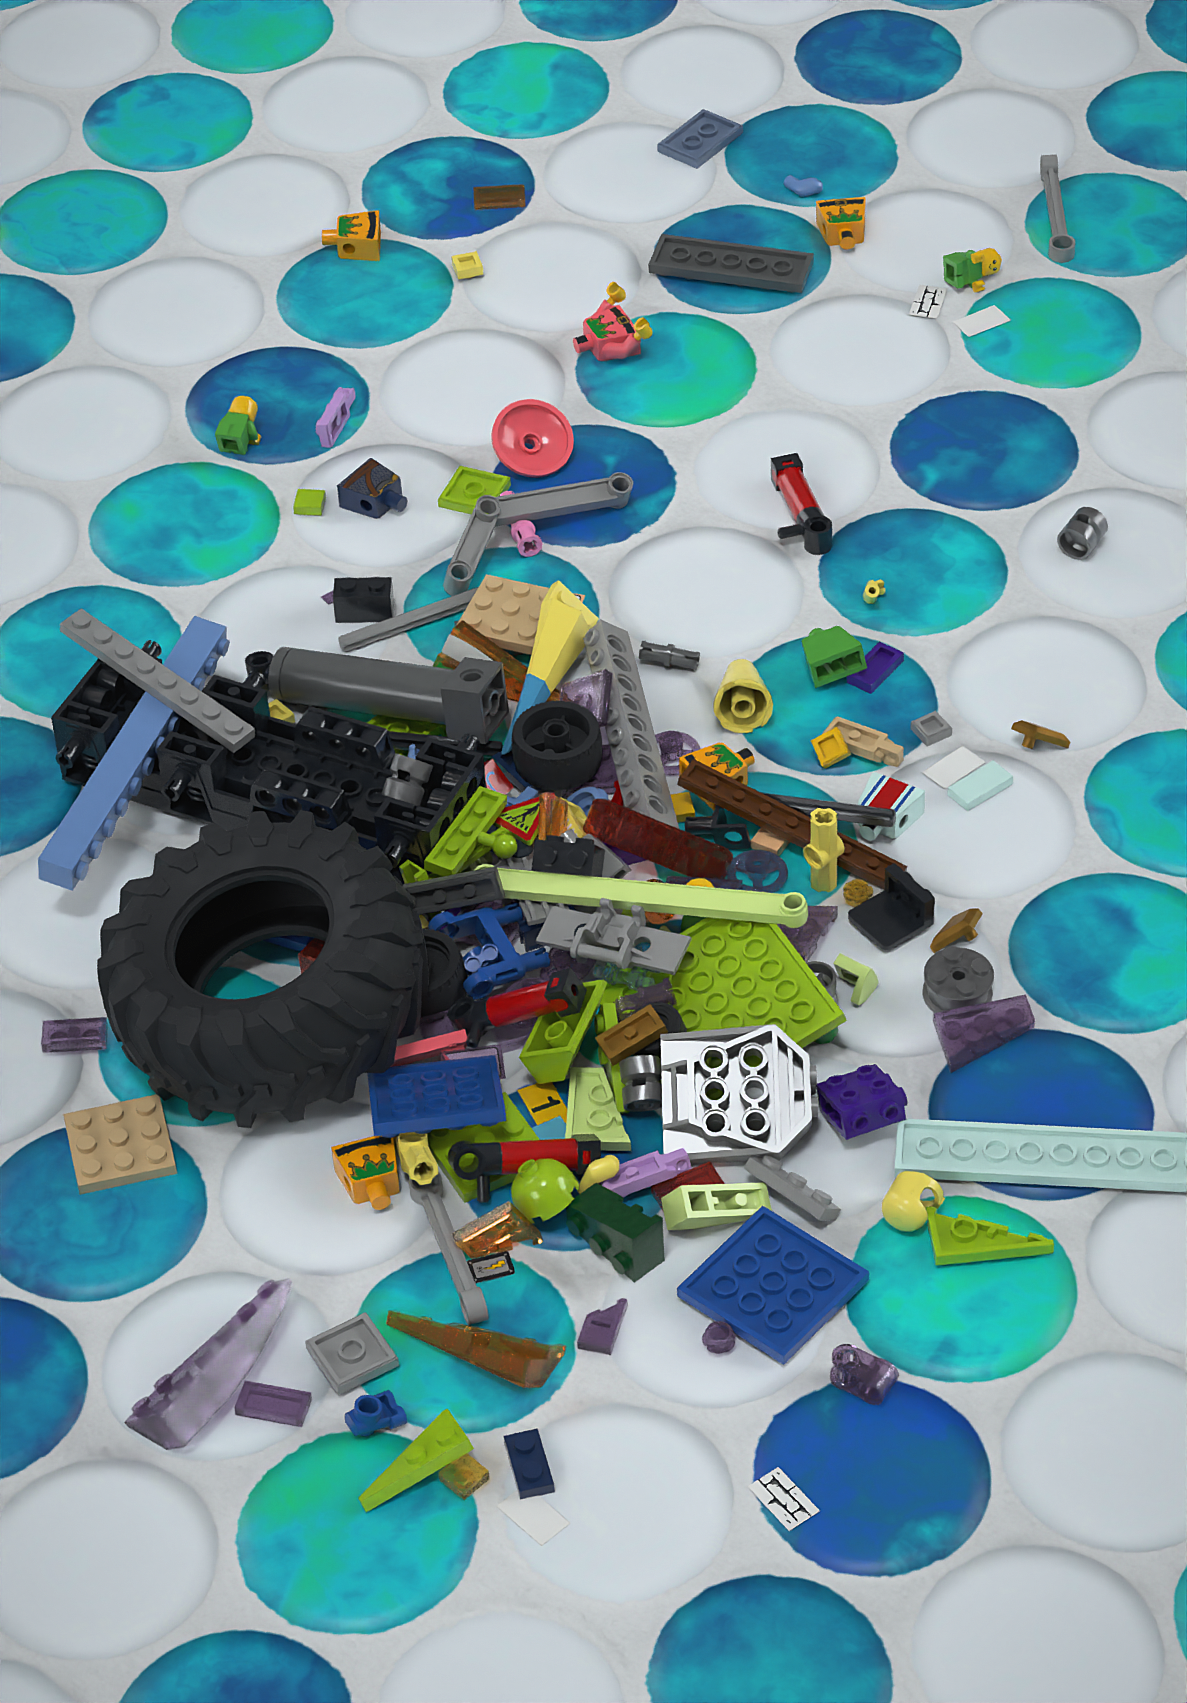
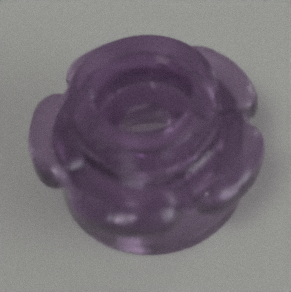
[702,1321,736,1354]

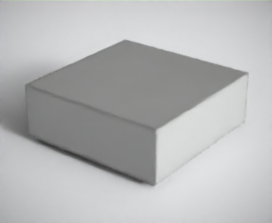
[911,711,952,746]

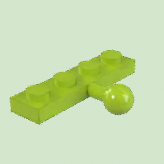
[424,786,517,877]

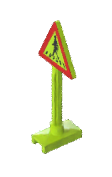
[399,793,557,921]

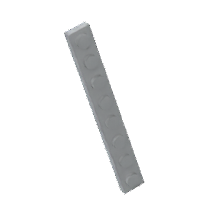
[60,608,255,753]

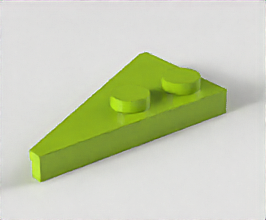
[594,1003,630,1114]
[926,1206,1054,1265]
[358,1409,474,1512]

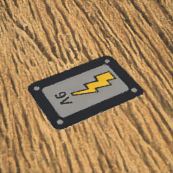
[467,1251,515,1283]

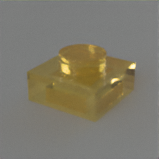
[439,1453,490,1500]

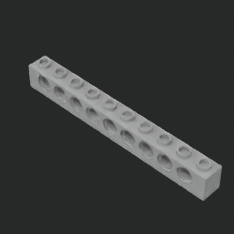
[583,619,680,852]

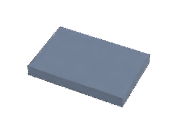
[657,109,743,169]

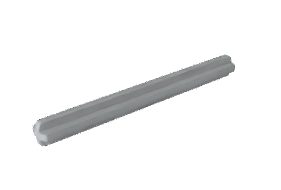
[338,587,479,652]

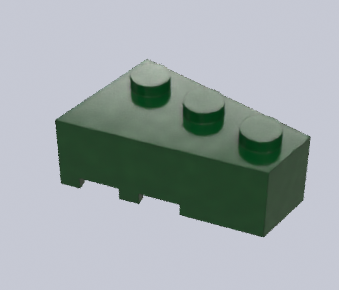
[566,1183,665,1283]

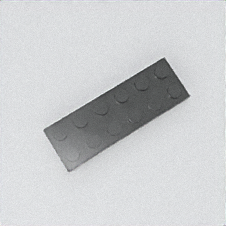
[648,234,814,293]

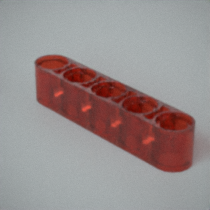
[583,798,733,886]

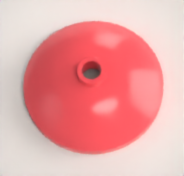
[491,399,574,478]

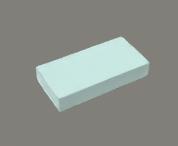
[947,760,1013,811]

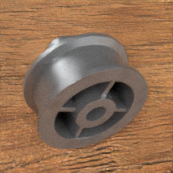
[922,946,994,1020]

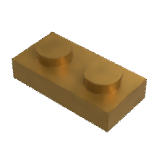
[595,1004,668,1066]

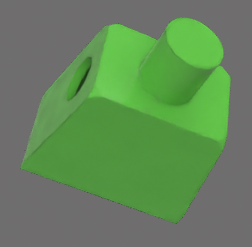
[801,626,867,688]

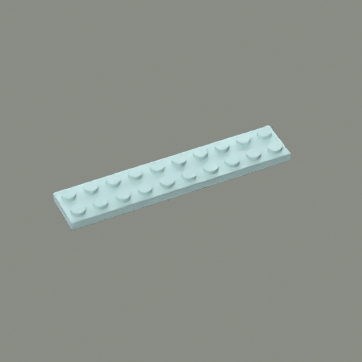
[894,1119,1187,1192]

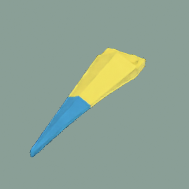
[501,581,599,755]

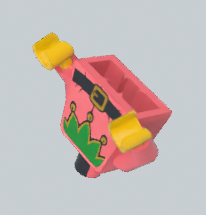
[573,282,652,362]

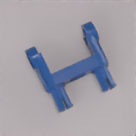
[428,902,550,1000]

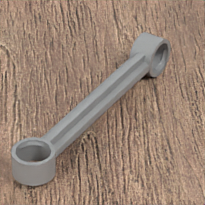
[1040,154,1075,263]
[409,1172,488,1325]

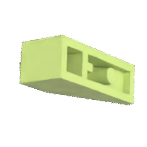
[661,1182,772,1230]

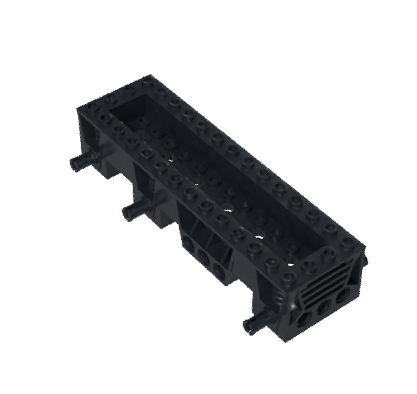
[51,640,486,885]

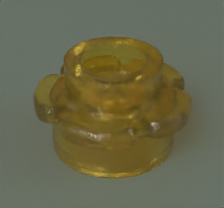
[843,879,874,907]

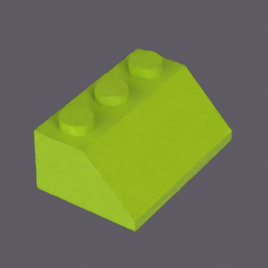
[519,979,607,1084]

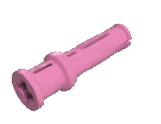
[500,491,543,557]

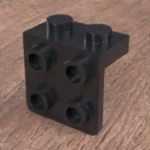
[848,863,935,951]

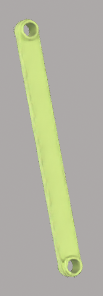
[475,864,808,928]

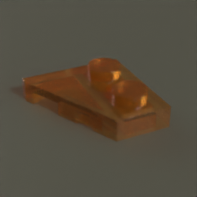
[452,1201,543,1259]

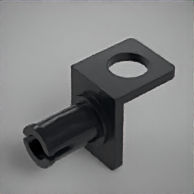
[685,805,751,850]

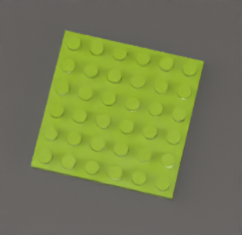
[600,890,847,1100]

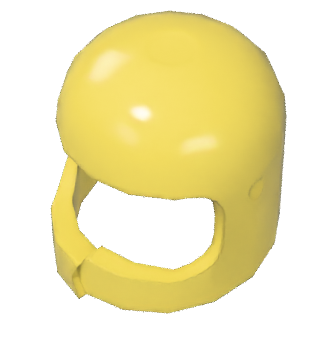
[882,1171,945,1232]

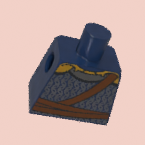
[337,458,408,519]

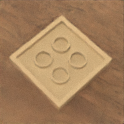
[454,574,549,655]
[63,1094,177,1195]

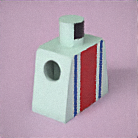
[857,771,925,841]

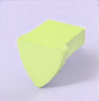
[833,953,879,1005]

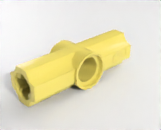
[803,808,845,892]
[393,1132,438,1185]

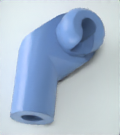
[784,175,823,197]

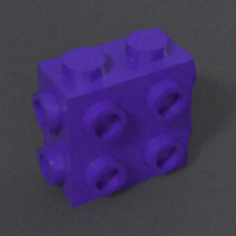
[816,1064,908,1140]

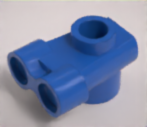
[463,944,499,976]
[345,1390,407,1436]

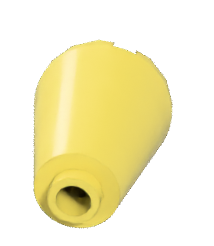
[713,659,773,733]

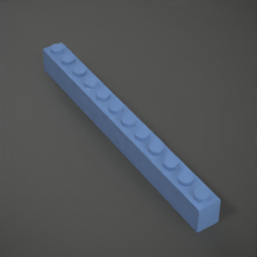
[38,616,230,891]

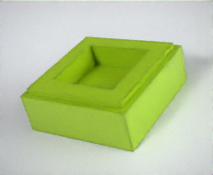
[293,489,326,515]

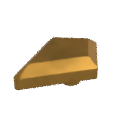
[1011,720,1070,749]
[930,908,983,953]

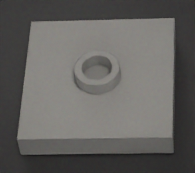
[305,1312,399,1395]

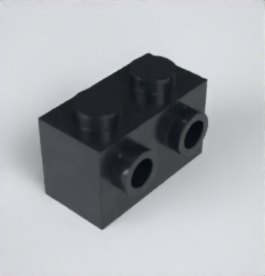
[333,577,394,623]
[531,835,605,877]

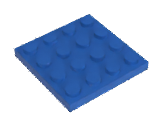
[367,1055,506,1138]
[677,1206,869,1365]

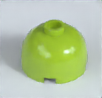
[511,1159,580,1224]

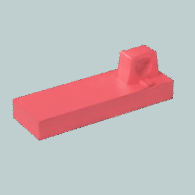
[391,1029,467,1067]

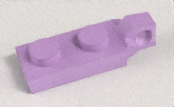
[316,387,356,448]
[599,1147,692,1197]

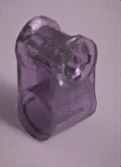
[830,1344,899,1405]

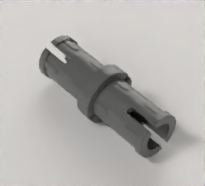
[639,641,700,670]

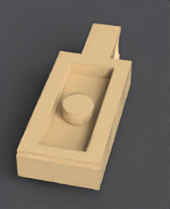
[821,716,904,767]

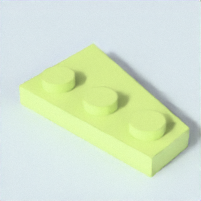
[565,1067,631,1151]

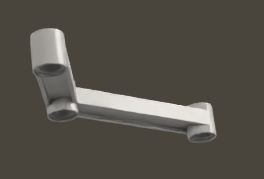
[443,472,633,596]

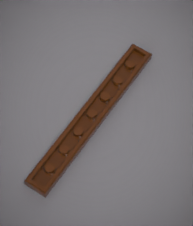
[677,759,908,889]

